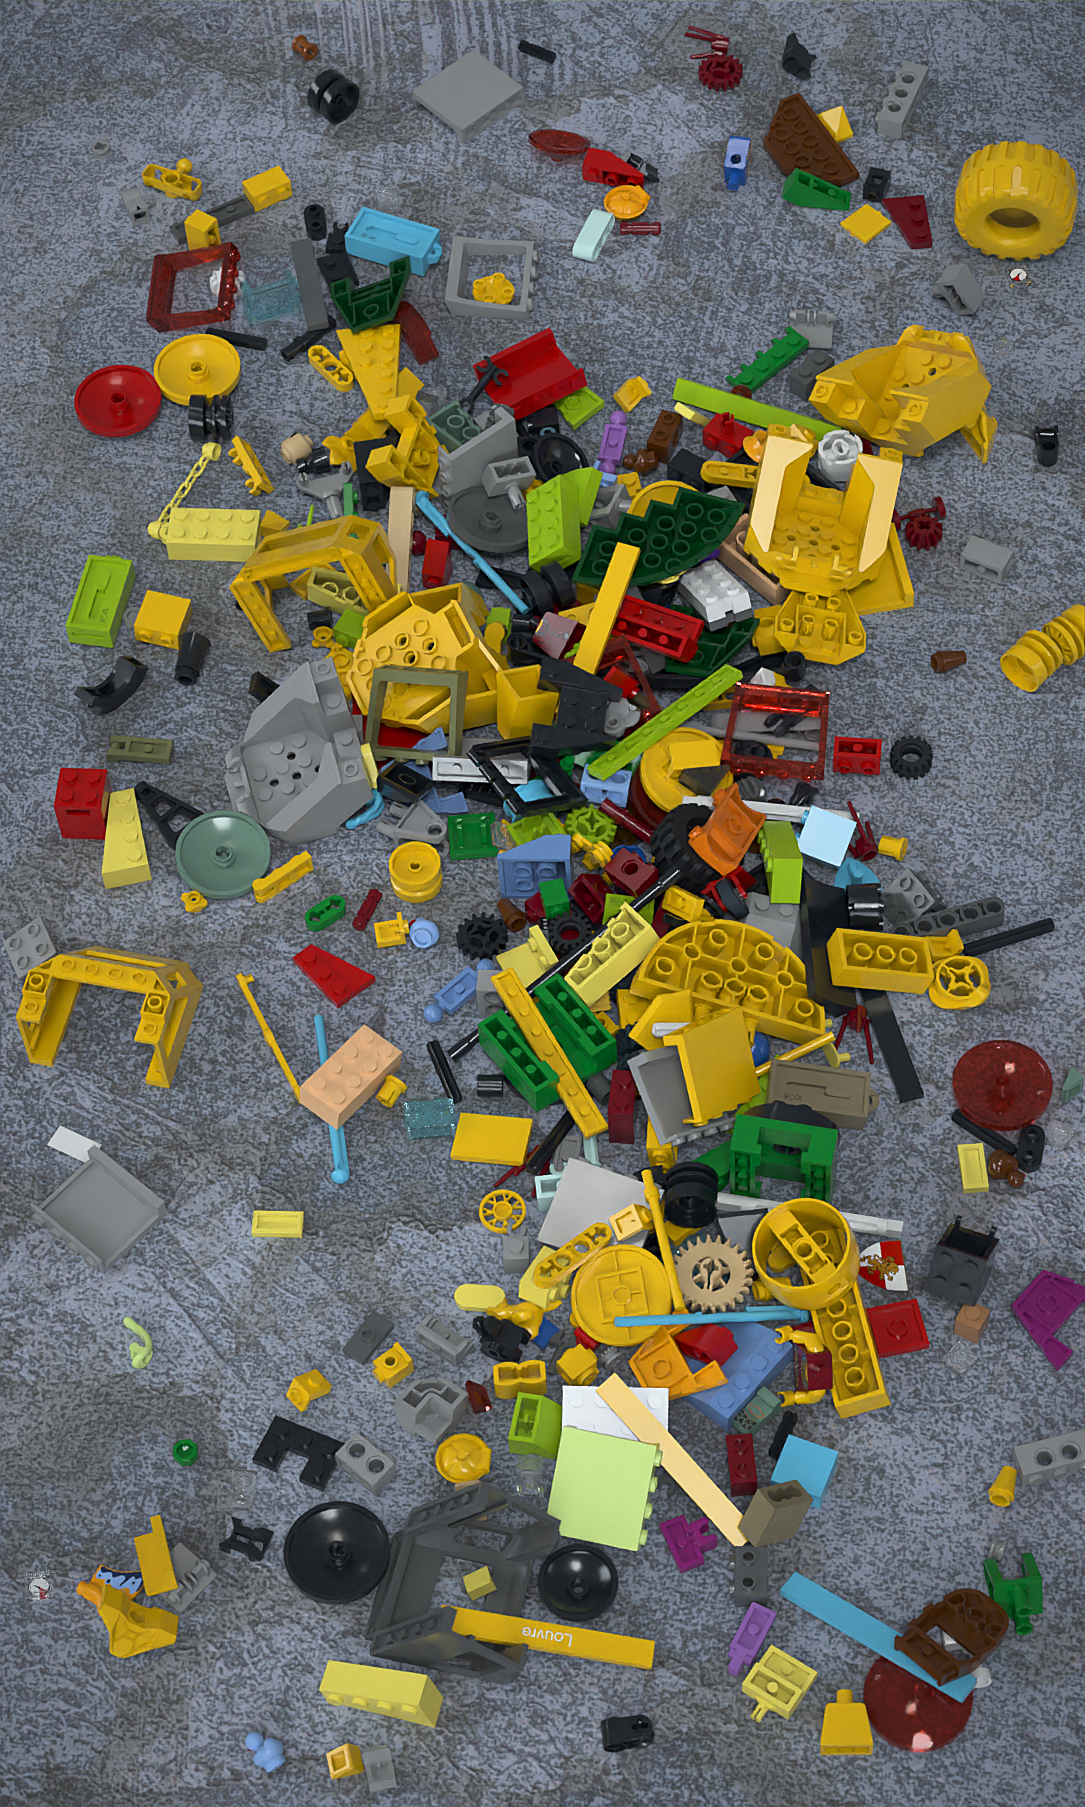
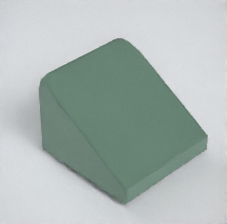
[1061,1066,1084,1103]

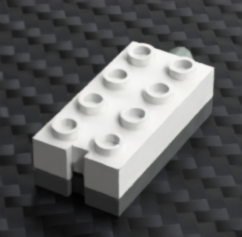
[677,560,753,631]

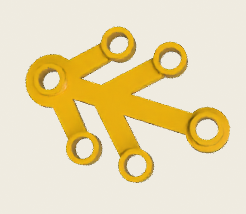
[571,833,614,886]

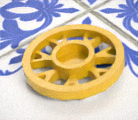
[479,1189,526,1234]

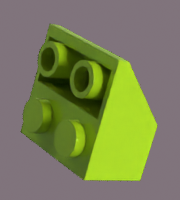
[508,1392,562,1460]

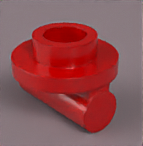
[573,1326,601,1352]

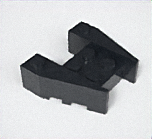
[527,657,623,759]

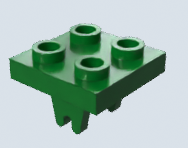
[447,812,498,860]

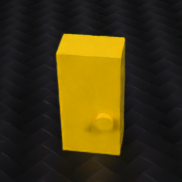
[826,928,934,994]

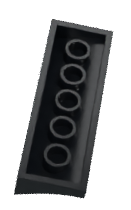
[799,874,857,1017]

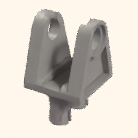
[580,484,632,534]
[376,799,450,862]

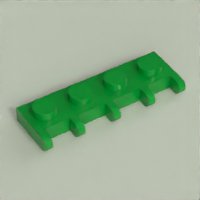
[725,326,810,397]

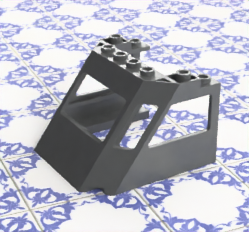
[364,1481,561,1684]

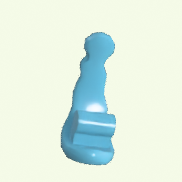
[346,786,385,829]

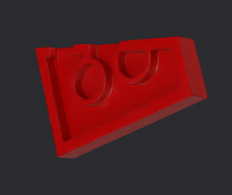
[292,944,376,1008]

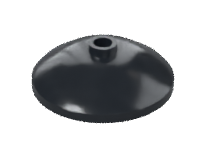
[532,433,589,483]
[538,1544,619,1622]

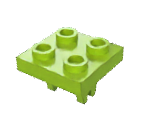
[506,813,567,846]

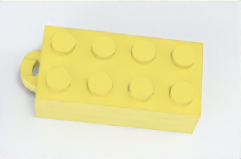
[159,508,262,562]

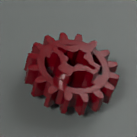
[698,53,743,92]

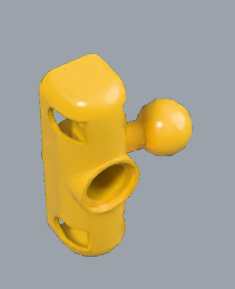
[142,158,202,201]

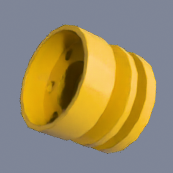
[1042,604,1085,666]
[1000,629,1063,692]

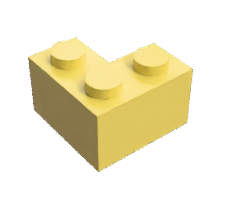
[519,1246,572,1309]

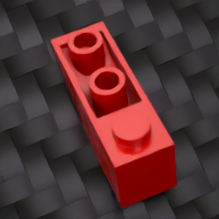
[582,147,644,190]

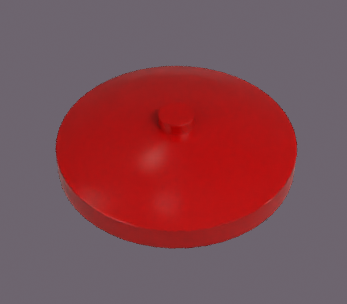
[74,365,162,437]

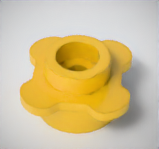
[311,626,334,648]
[181,891,208,913]

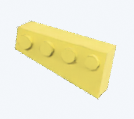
[101,788,152,889]
[564,902,660,1008]
[319,1660,444,1728]

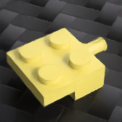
[742,1644,818,1722]

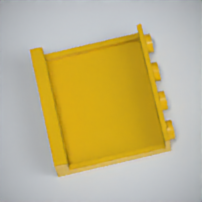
[848,522,914,616]
[663,1007,761,1126]

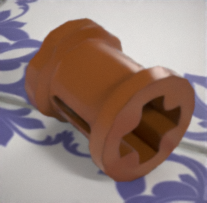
[292,34,318,61]

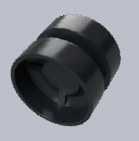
[519,560,575,619]

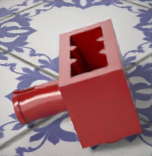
[703,412,755,458]

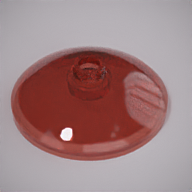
[528,129,591,162]

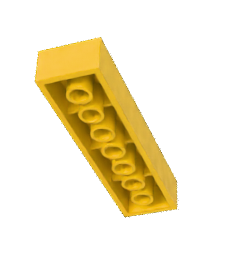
[800,1223,891,1419]

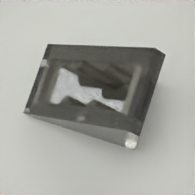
[678,765,730,796]

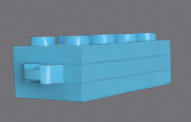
[345,207,443,276]

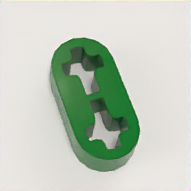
[305,895,346,932]

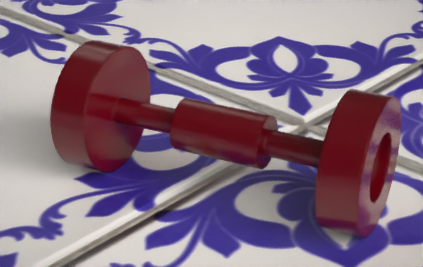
[891,496,946,531]

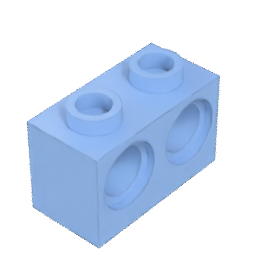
[580,764,632,808]

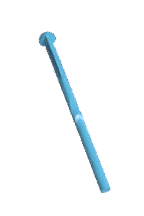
[415,491,529,615]
[314,1015,350,1184]
[614,1305,810,1327]

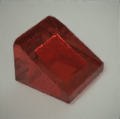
[465,1380,492,1415]

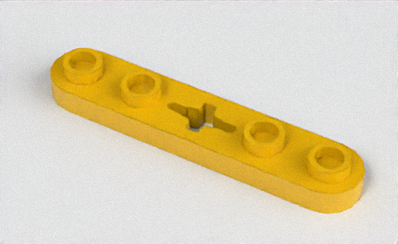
[700,461,810,488]

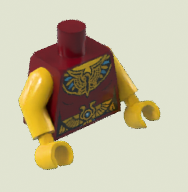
[775,1325,833,1407]

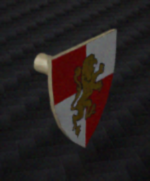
[858,1240,909,1291]

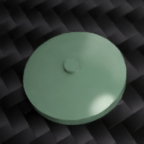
[175,810,271,899]

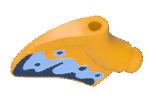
[76,1565,144,1616]

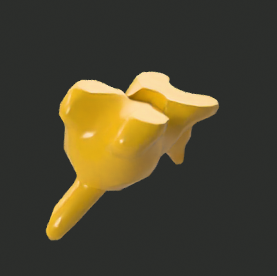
[486,1297,562,1341]

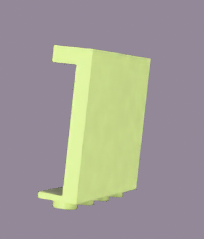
[547,1424,663,1551]

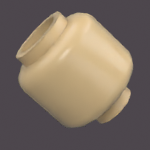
[279,432,313,465]

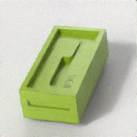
[526,475,581,573]
[65,555,136,648]

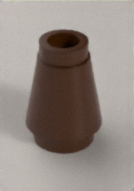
[930,650,967,673]
[497,898,527,932]

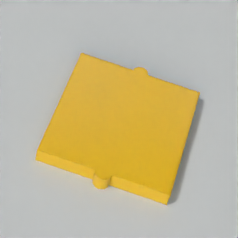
[840,203,892,244]

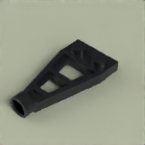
[134,781,204,851]

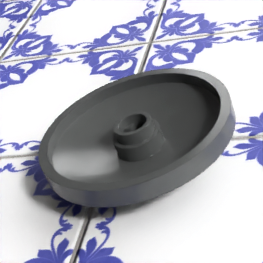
[446,486,528,553]

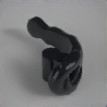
[789,781,819,826]

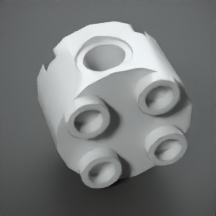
[818,430,863,483]

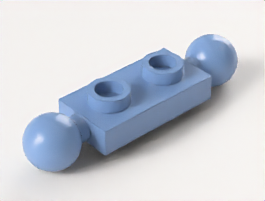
[424,959,495,1023]

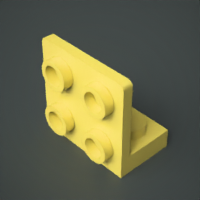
[496,925,559,988]

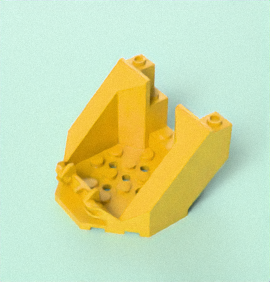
[809,324,992,457]
[743,423,903,597]
[345,582,510,735]

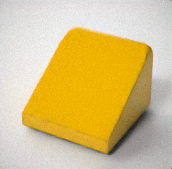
[326,1743,364,1780]

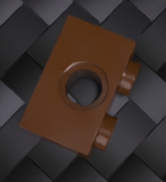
[647,410,683,464]

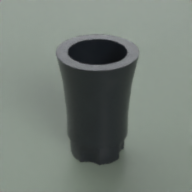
[174,632,211,686]

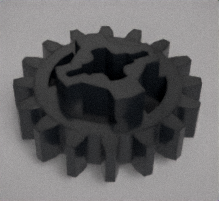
[456,912,509,961]

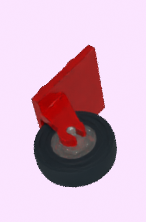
[701,865,757,920]

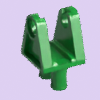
[983,1552,1043,1636]

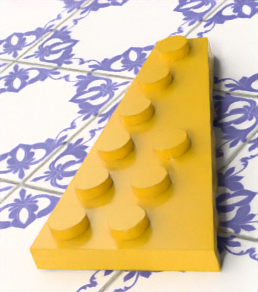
[336,324,401,420]

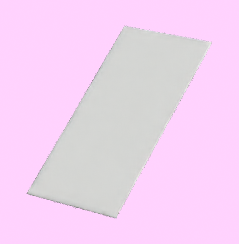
[47,1126,102,1162]

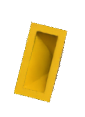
[816,106,853,143]

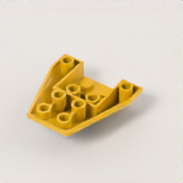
[774,588,866,665]

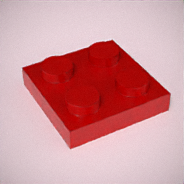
[866,1298,930,1359]

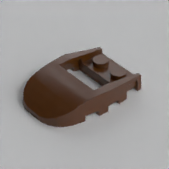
[894,1588,1009,1687]

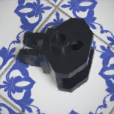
[472,1316,532,1362]

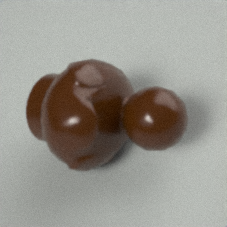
[622,448,659,476]
[988,1150,1026,1188]

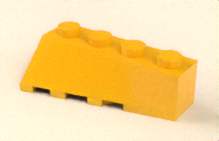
[341,367,425,442]

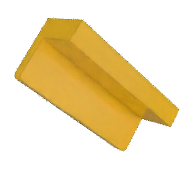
[134,1515,178,1596]

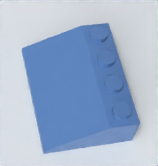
[681,1322,793,1432]

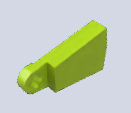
[561,467,603,527]

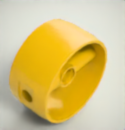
[752,1198,860,1310]

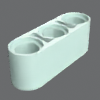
[572,209,615,262]

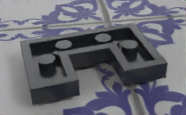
[252,1415,345,1492]

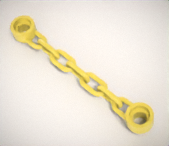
[148,442,221,540]

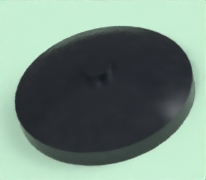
[283,1501,391,1605]

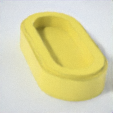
[361,743,380,789]
[454,1284,505,1312]

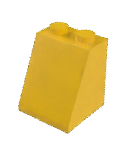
[496,664,559,740]

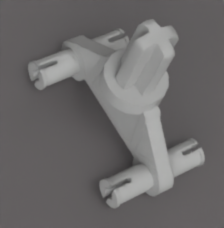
[297,461,353,519]

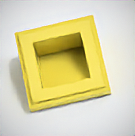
[463,1566,497,1601]

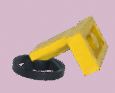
[662,885,725,922]

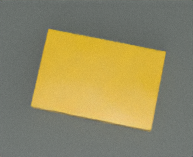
[450,1113,534,1166]

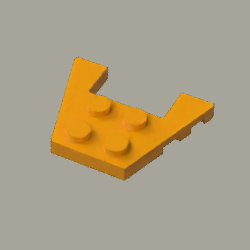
[628,1305,729,1401]

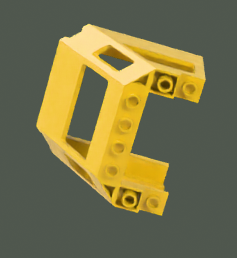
[229,515,398,653]
[16,946,204,1088]

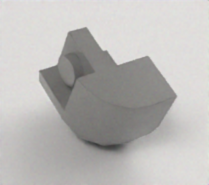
[394,1376,468,1445]

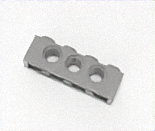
[875,61,929,139]
[1012,1429,1085,1486]

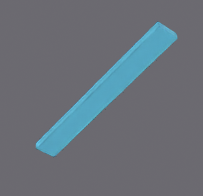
[780,1571,977,1703]

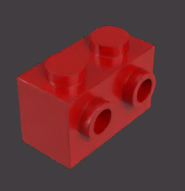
[833,736,882,775]

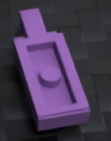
[728,1602,777,1677]

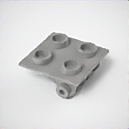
[790,309,834,349]
[3,916,58,980]
[142,1542,218,1614]

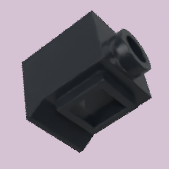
[863,167,891,204]

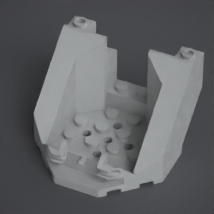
[224,657,373,847]

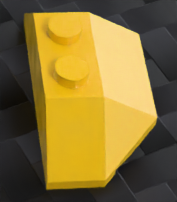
[958,404,998,464]

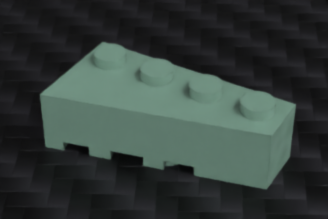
[426,400,481,454]

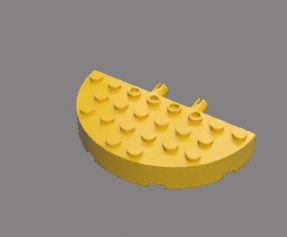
[629,919,825,1047]

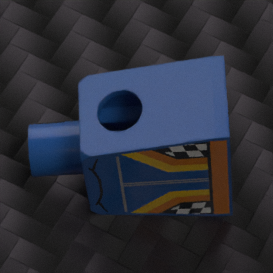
[724,135,752,191]

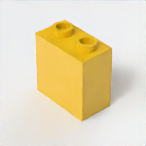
[134,590,192,650]

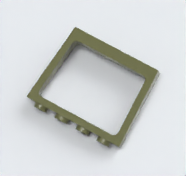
[364,665,468,764]

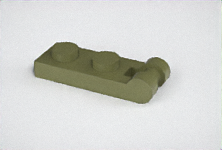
[106,735,174,764]

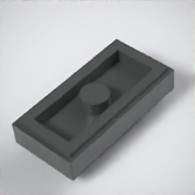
[342,1311,394,1366]

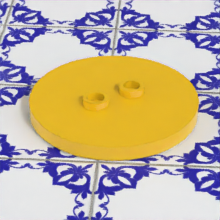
[639,727,733,813]
[571,1244,673,1348]

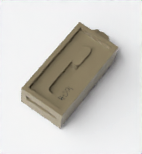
[765,1059,880,1130]

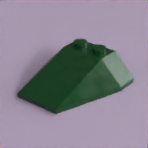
[330,256,411,334]
[665,604,760,678]

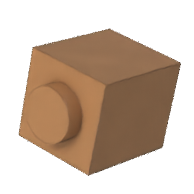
[954,1303,990,1344]

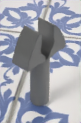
[546,1329,576,1376]

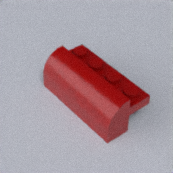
[610,594,705,663]

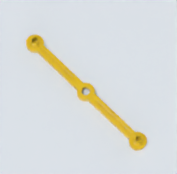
[235,973,300,1104]

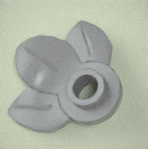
[604,698,641,738]

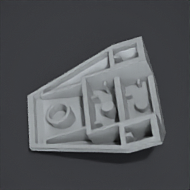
[723,892,804,961]

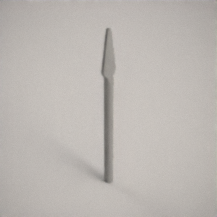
[677,721,824,752]

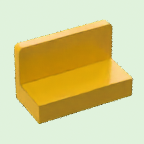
[667,739,720,779]

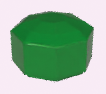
[173,1439,198,1466]

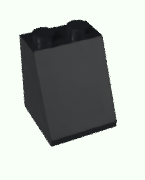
[353,436,398,512]

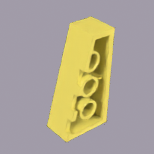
[307,567,402,616]

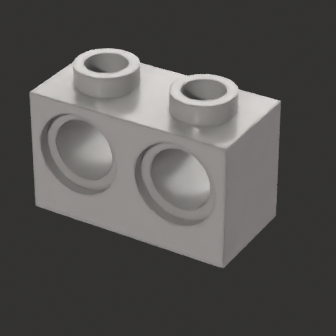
[476,969,505,1016]
[335,1432,397,1496]

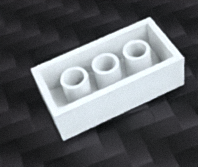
[562,1386,668,1441]

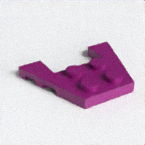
[1011,1270,1085,1371]

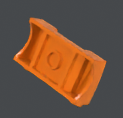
[688,782,767,877]

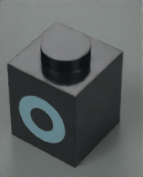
[527,407,560,438]

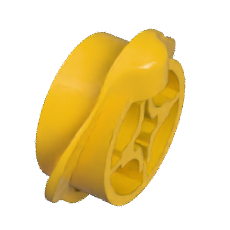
[928,956,991,1010]

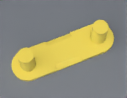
[821,1018,850,1068]

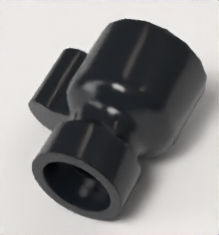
[295,446,331,476]

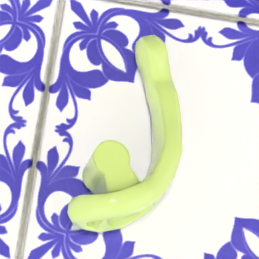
[123,1317,153,1369]

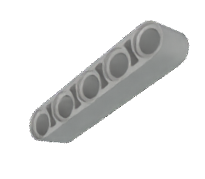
[710,710,825,744]

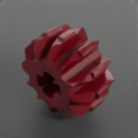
[905,513,943,551]

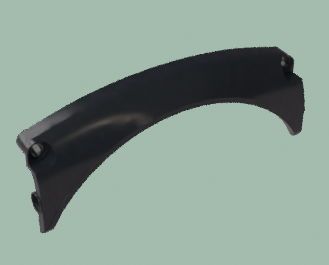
[507,598,807,688]

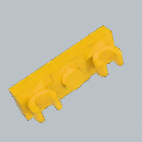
[228,436,275,497]

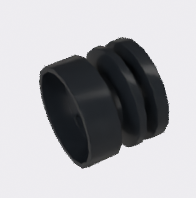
[188,394,234,441]
[664,1161,719,1229]

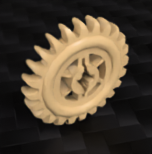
[673,1234,754,1314]

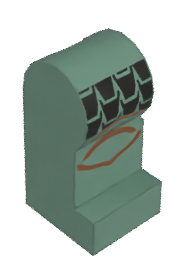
[731,1386,781,1437]

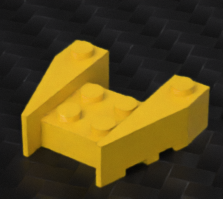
[365,394,449,500]

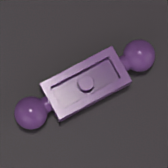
[598,410,628,475]

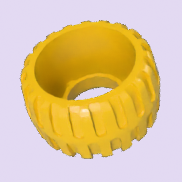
[954,141,1078,261]

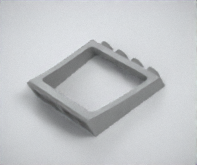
[445,236,540,320]

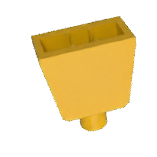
[820,1689,873,1755]

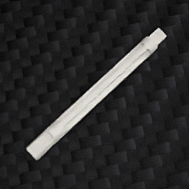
[681,795,859,829]
[717,1192,903,1239]

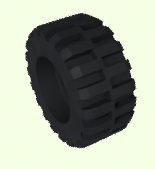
[650,803,745,896]

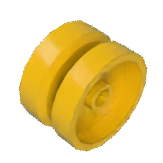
[389,841,443,903]

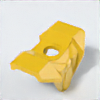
[98,1584,179,1658]

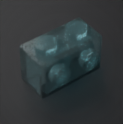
[403,1097,456,1141]

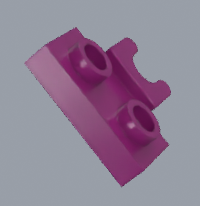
[659,1514,718,1574]

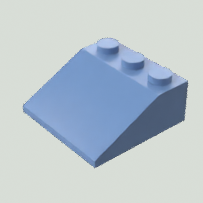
[497,834,574,899]

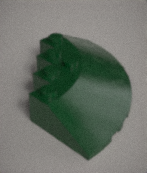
[572,487,745,587]

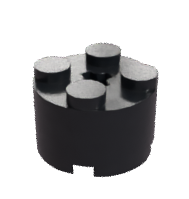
[845,883,884,932]

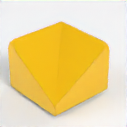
[260,510,290,537]

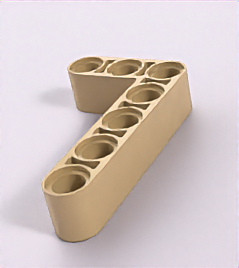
[386,486,420,593]

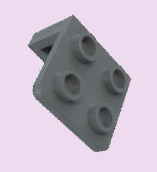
[878,868,947,925]

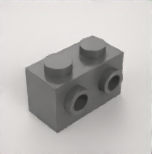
[789,349,835,402]
[729,1546,767,1607]

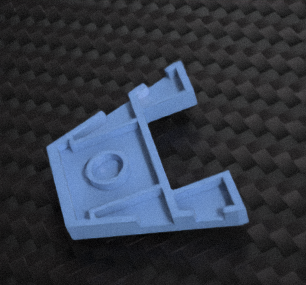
[381,727,469,814]

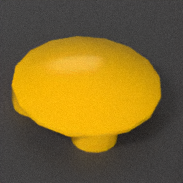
[472,272,515,305]

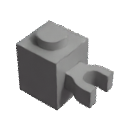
[503,1225,530,1273]

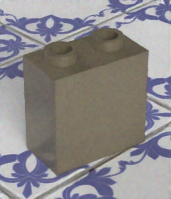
[738,1479,813,1548]

